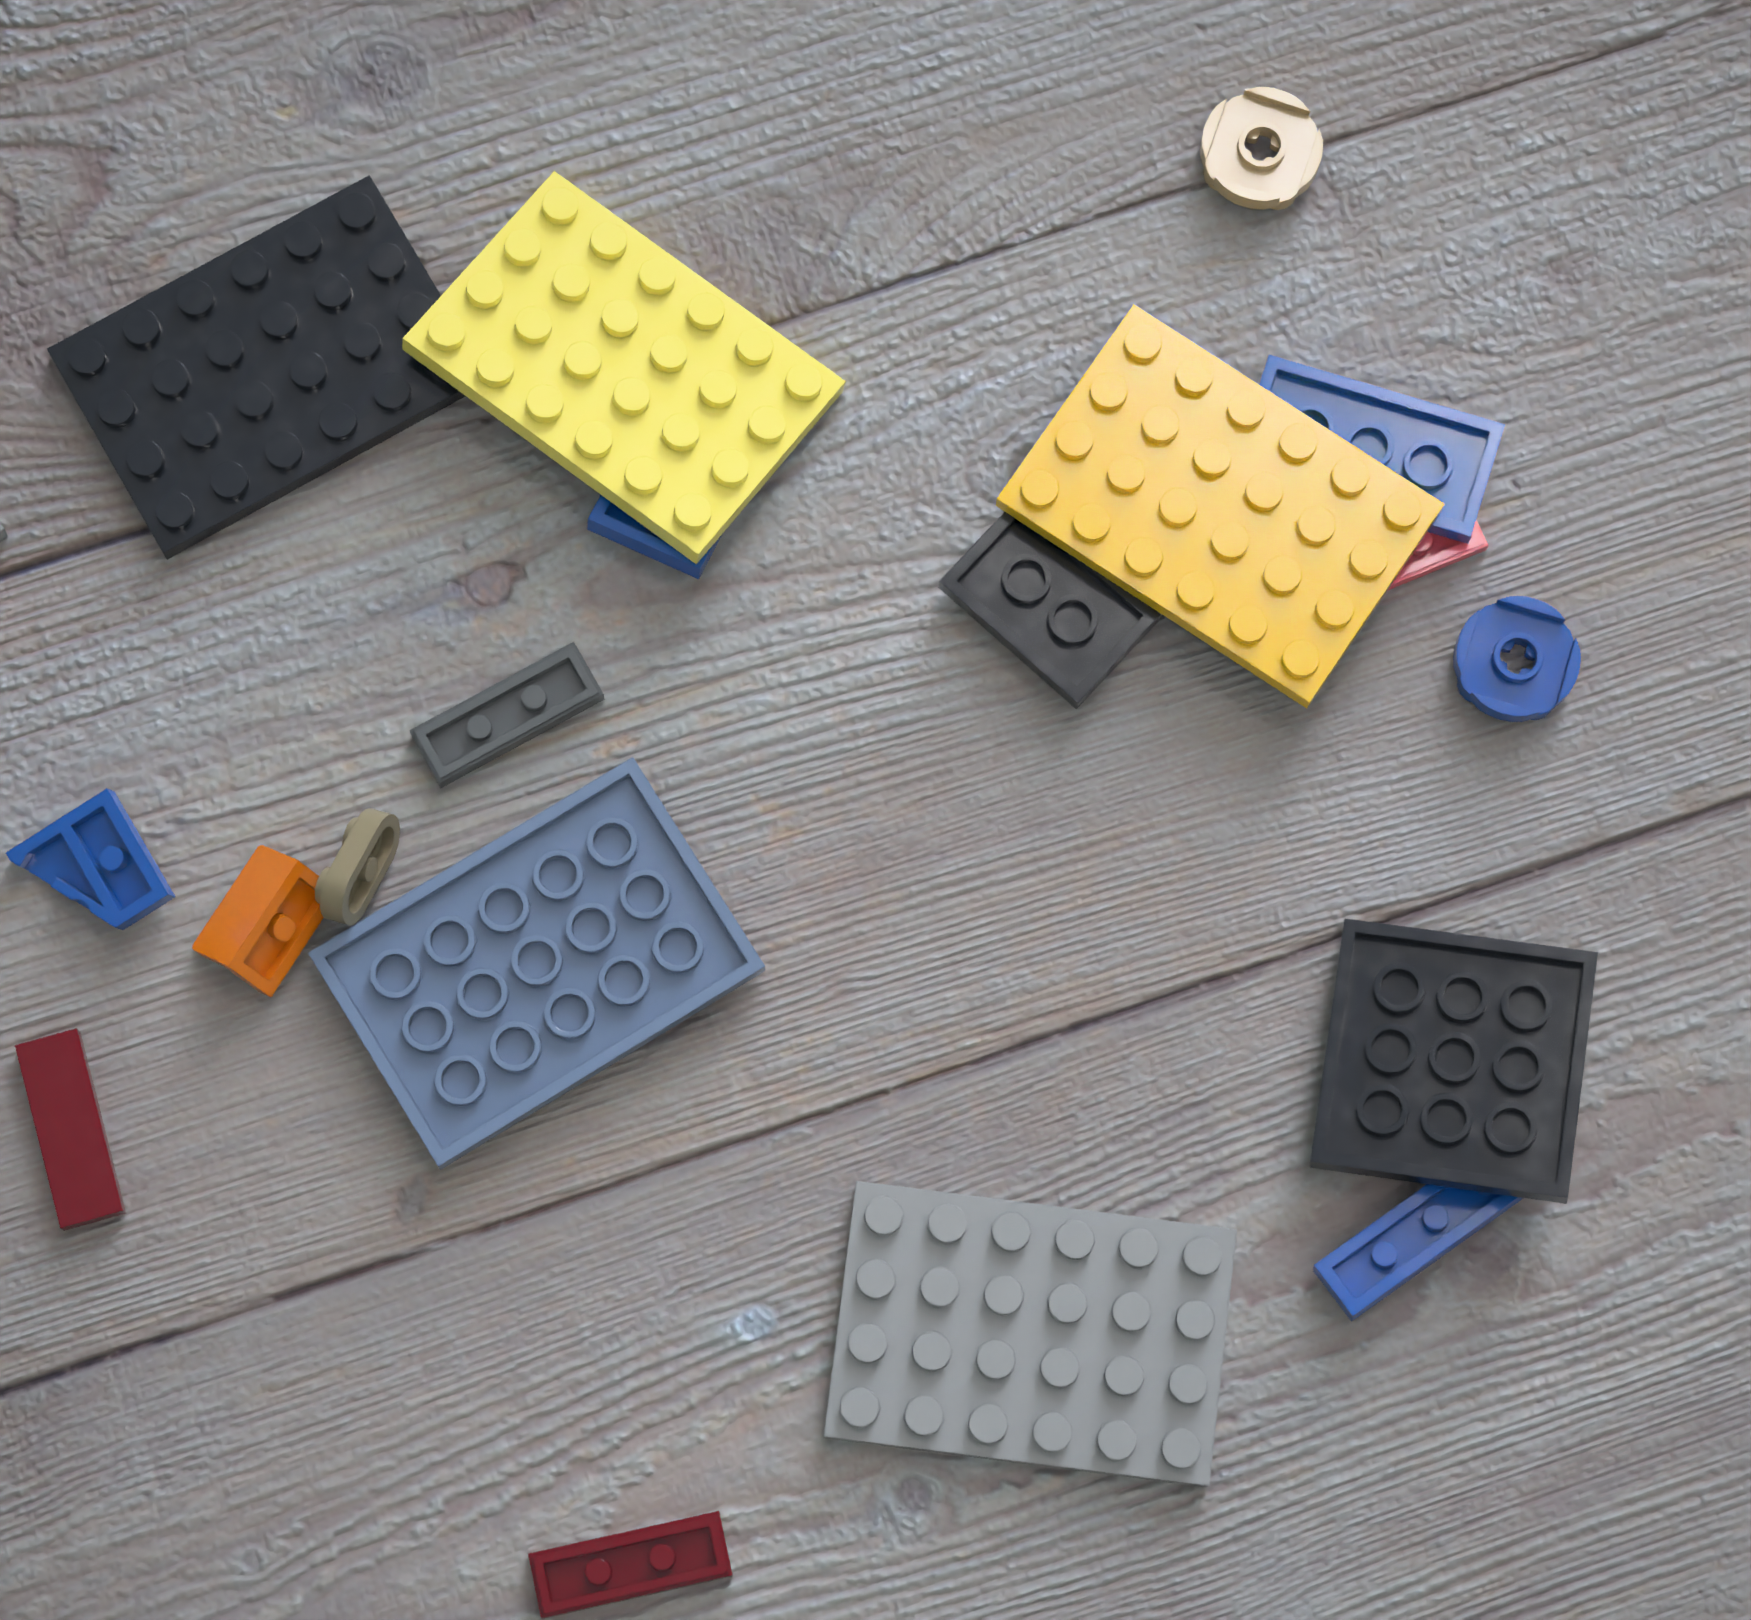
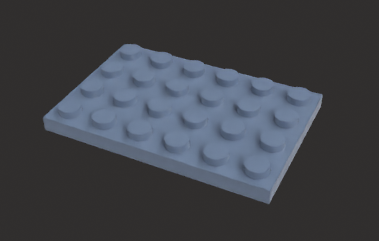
[308,757,765,1170]

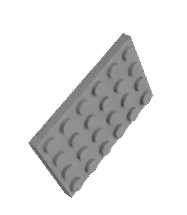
[824,1181,1237,1487]

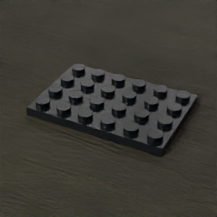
[47,175,466,560]

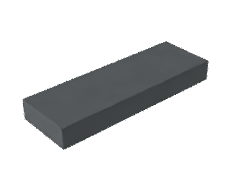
[409,642,605,788]

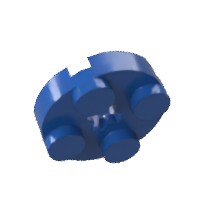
[1453,596,1581,722]

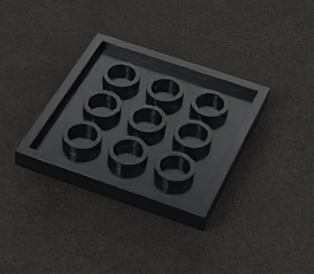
[1310,919,1598,1204]

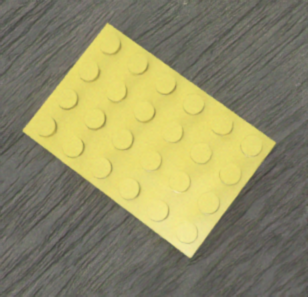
[402,171,846,564]

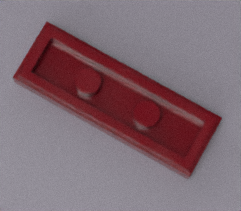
[15,1028,126,1231]
[528,1511,733,1619]

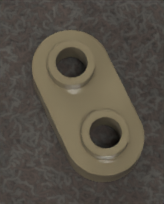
[315,808,400,926]

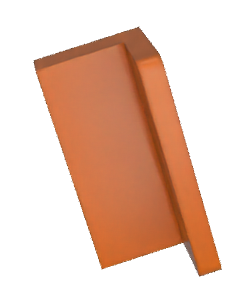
[192,845,324,997]

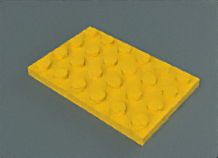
[996,304,1444,709]

